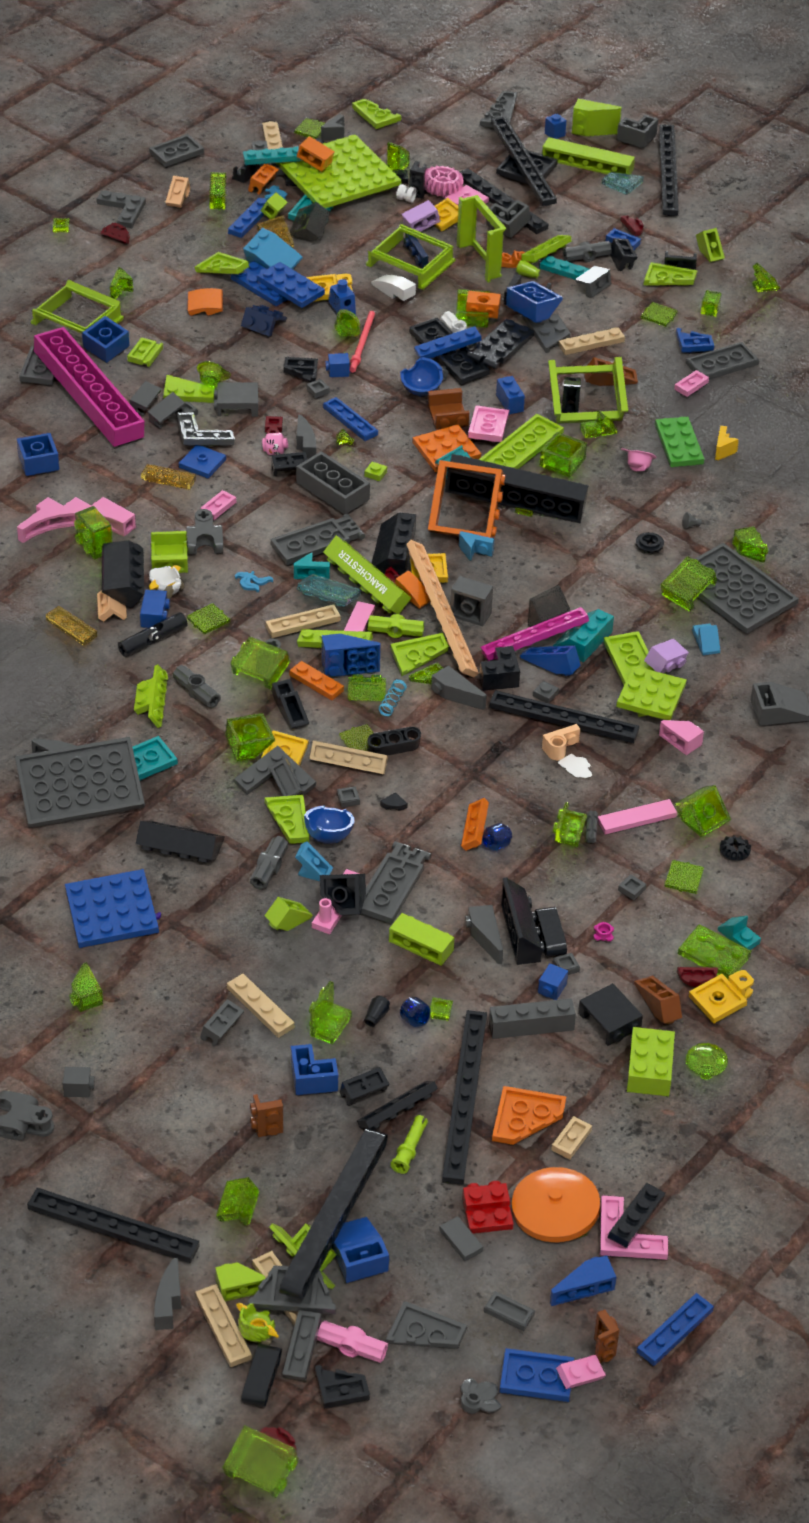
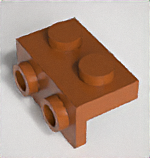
[250,1094,283,1137]
[594,1309,619,1363]

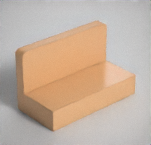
[97,590,127,622]

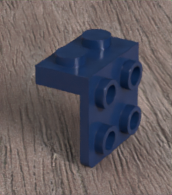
[241,305,287,336]

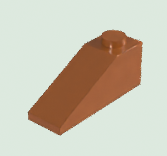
[584,357,638,386]
[634,976,682,1024]

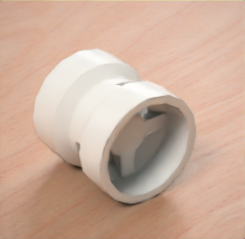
[397,184,417,203]

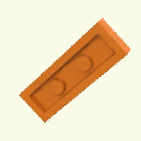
[289,661,344,701]
[461,798,489,851]

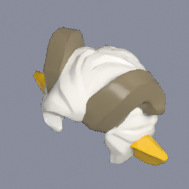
[149,565,185,599]

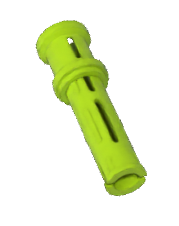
[390,1115,428,1174]

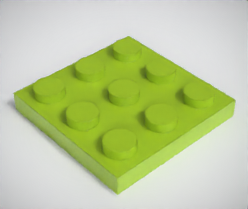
[616,666,687,720]

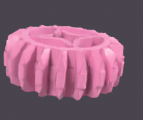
[425,165,464,197]

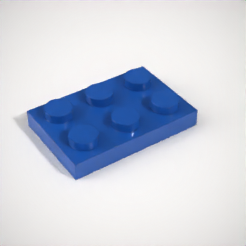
[500,1348,574,1402]

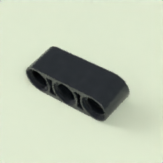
[366,727,421,755]
[535,907,567,957]
[241,1343,282,1408]

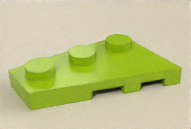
[352,99,401,129]
[195,252,249,274]
[644,262,697,285]
[163,375,215,403]
[390,633,449,676]
[265,795,309,844]

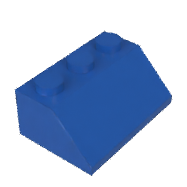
[507,281,562,323]

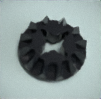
[636,532,664,554]
[719,834,751,861]

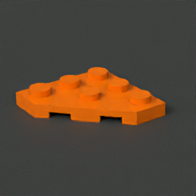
[492,1086,566,1145]

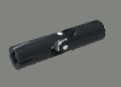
[118,612,188,657]

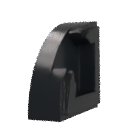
[380,792,408,811]

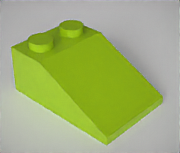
[572,99,622,136]

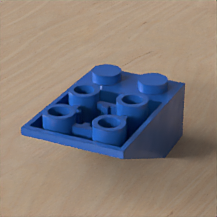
[321,634,381,677]
[332,1217,389,1283]

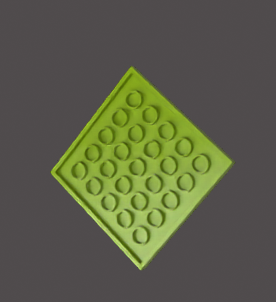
[276,134,401,210]

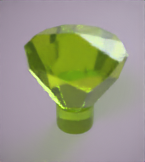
[336,428,355,445]

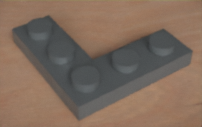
[97,190,146,229]
[177,413,235,446]
[234,746,316,796]

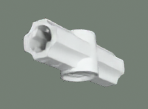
[440,311,478,350]

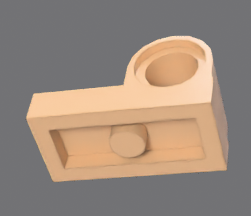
[166,176,190,208]
[542,724,580,761]

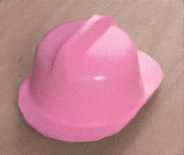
[621,448,657,471]

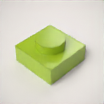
[364,462,387,481]

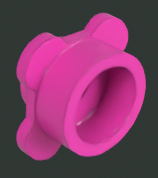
[594,922,614,942]

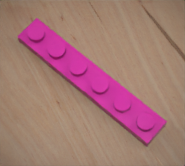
[481,607,589,661]

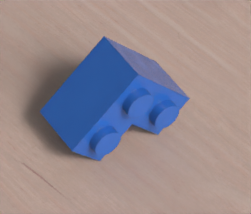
[291,1044,338,1095]

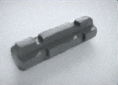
[585,810,598,843]

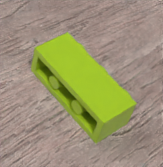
[389,913,454,966]

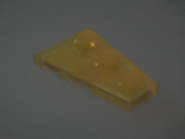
[257,215,294,249]

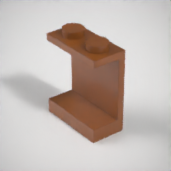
[428,388,470,429]

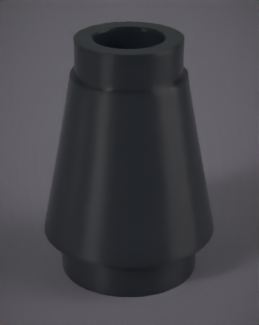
[364,995,390,1027]

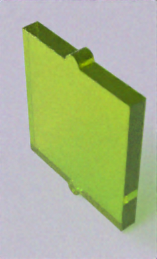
[294,118,325,139]
[641,302,678,327]
[187,603,230,635]
[339,724,378,751]
[665,860,704,894]

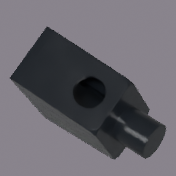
[562,377,581,413]

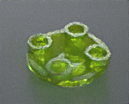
[686,1043,728,1080]

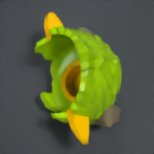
[236,1303,279,1346]

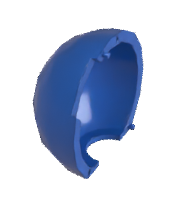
[400,357,443,396]
[304,806,354,844]

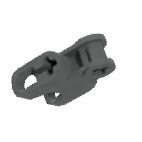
[186,509,223,555]
[0,1090,55,1140]

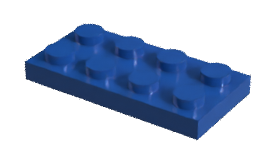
[231,261,288,306]
[257,262,325,308]

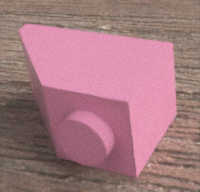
[659,720,704,755]

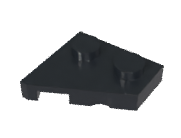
[284,357,318,382]
[315,1365,370,1409]

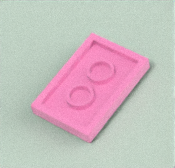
[468,406,509,442]

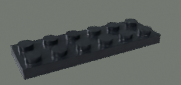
[409,317,490,385]

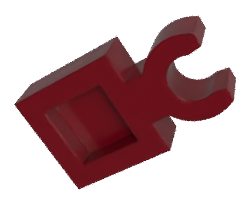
[265,416,283,435]

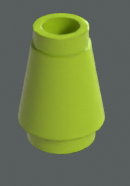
[516,260,541,279]

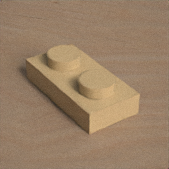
[551,1116,592,1160]

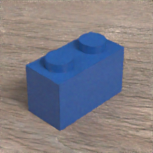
[496,376,525,414]
[140,589,170,628]

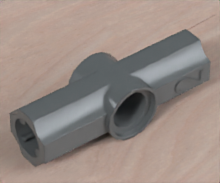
[562,241,612,262]
[173,664,221,708]
[250,836,288,890]

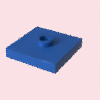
[179,445,226,479]

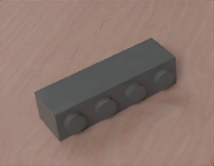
[489,998,576,1039]

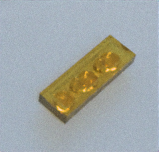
[141,464,196,490]
[46,606,97,645]

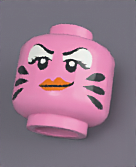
[262,433,288,456]

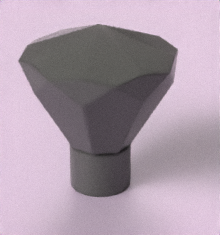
[682,512,702,529]

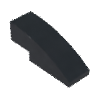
[271,679,309,729]

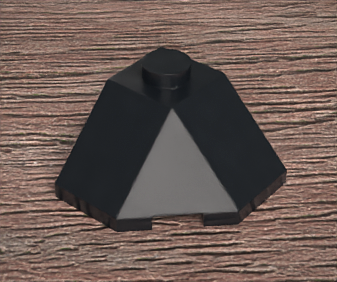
[320,874,366,915]

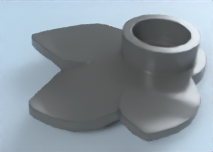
[461,1378,502,1414]

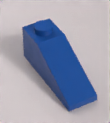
[520,646,581,676]
[550,1255,616,1306]

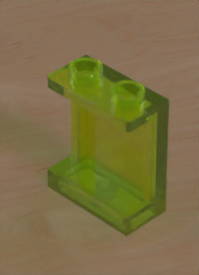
[456,289,490,328]
[660,556,717,612]
[231,636,290,690]
[222,1425,299,1498]

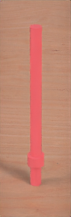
[349,311,375,373]

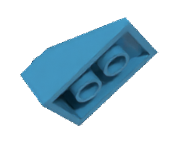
[243,228,303,269]

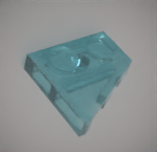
[602,172,644,195]

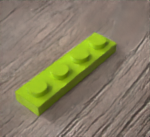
[521,235,572,263]
[297,629,373,648]

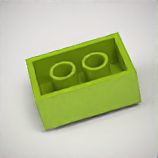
[627,1027,675,1097]

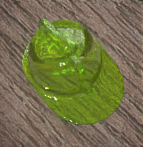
[334,309,360,337]
[197,361,231,388]

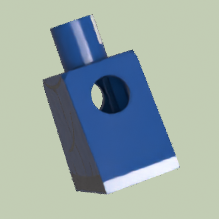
[328,279,356,322]

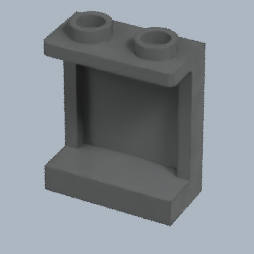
[214,382,258,417]

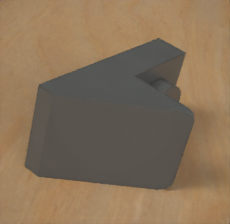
[321,114,345,140]

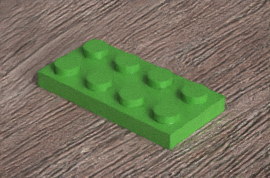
[655,417,704,467]

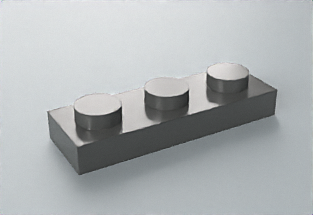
[282,1310,322,1381]

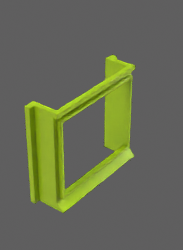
[457,195,507,282]
[366,224,455,290]
[31,280,124,334]
[548,357,628,424]

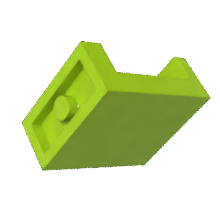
[151,531,188,573]

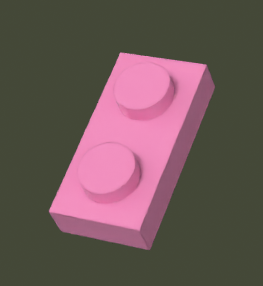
[674,370,709,397]
[200,490,236,520]
[556,1355,606,1389]

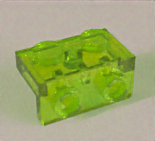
[348,674,386,701]
[553,802,587,847]
[216,1177,259,1225]

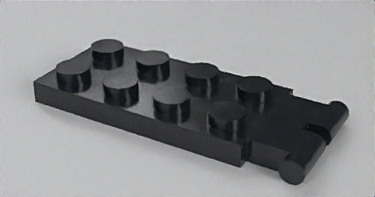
[467,319,535,369]

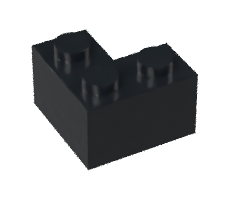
[479,646,520,691]

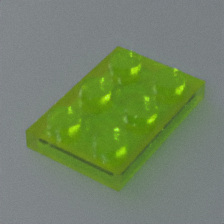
[678,924,751,979]

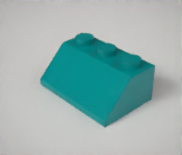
[553,609,614,662]

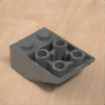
[750,682,809,726]

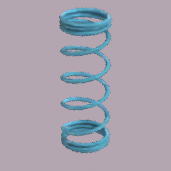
[378,679,407,716]

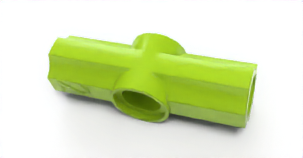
[368,614,424,638]

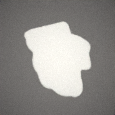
[558,754,592,778]

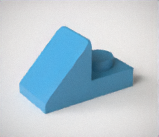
[459,531,494,561]
[692,623,720,655]
[295,842,333,881]

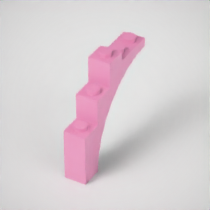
[17,497,136,543]

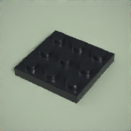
[496,150,558,184]

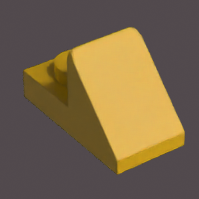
[715,426,739,460]

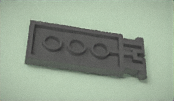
[271,514,365,565]
[361,841,432,924]

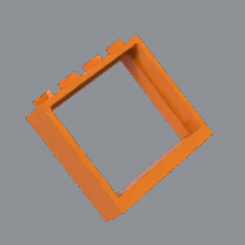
[428,460,506,538]

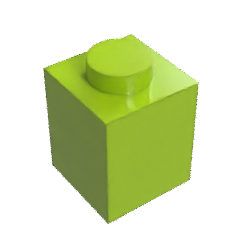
[260,192,288,220]

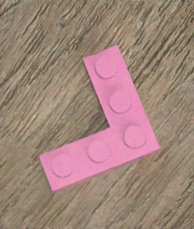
[600,1196,668,1260]

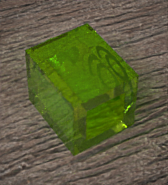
[701,290,722,317]

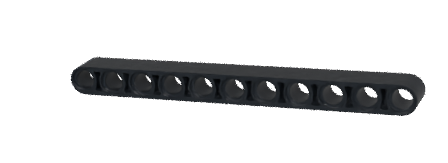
[279,1128,388,1300]

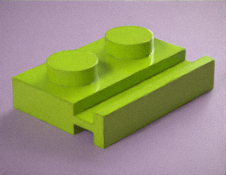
[127,337,163,367]

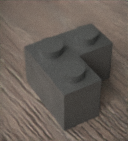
[617,115,658,148]
[486,200,531,238]

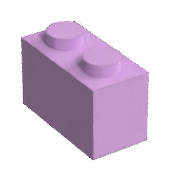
[402,200,440,232]
[644,639,689,673]

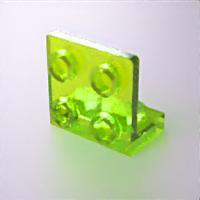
[309,981,352,1045]

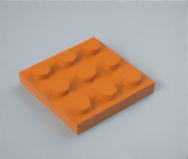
[413,425,481,472]

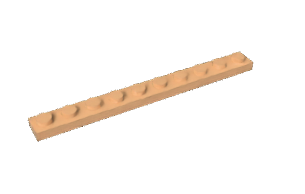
[407,540,479,678]

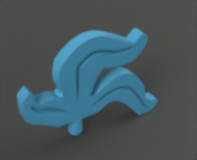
[265,185,287,200]
[235,571,273,592]

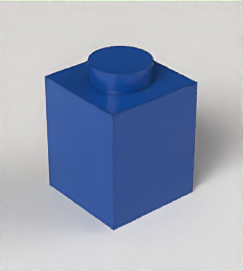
[545,113,567,139]
[325,353,350,377]
[538,963,568,1000]

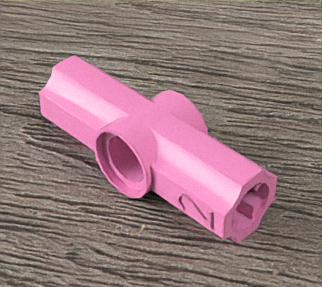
[317,1320,388,1363]

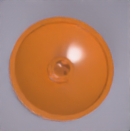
[512,1167,600,1242]

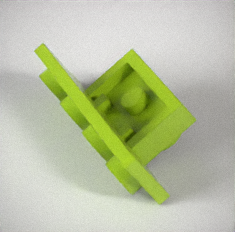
[134,664,168,728]
[269,1223,337,1289]

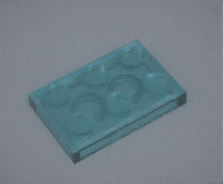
[297,574,361,606]

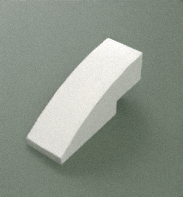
[371,275,416,301]

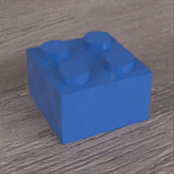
[82,316,130,363]
[17,433,59,476]

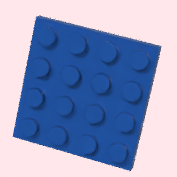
[65,869,159,948]

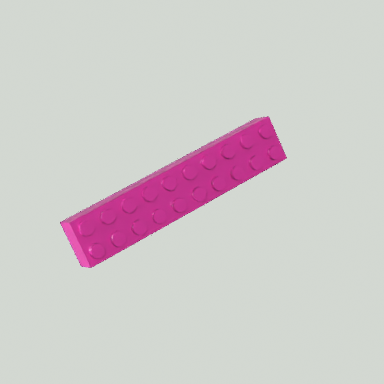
[34,327,145,447]

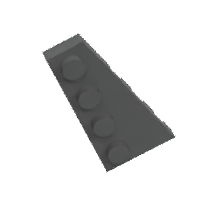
[480,91,517,127]

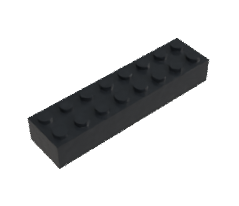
[445,454,589,523]

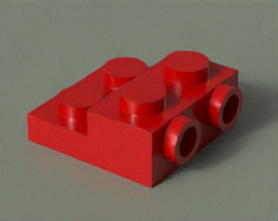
[462,1181,514,1234]

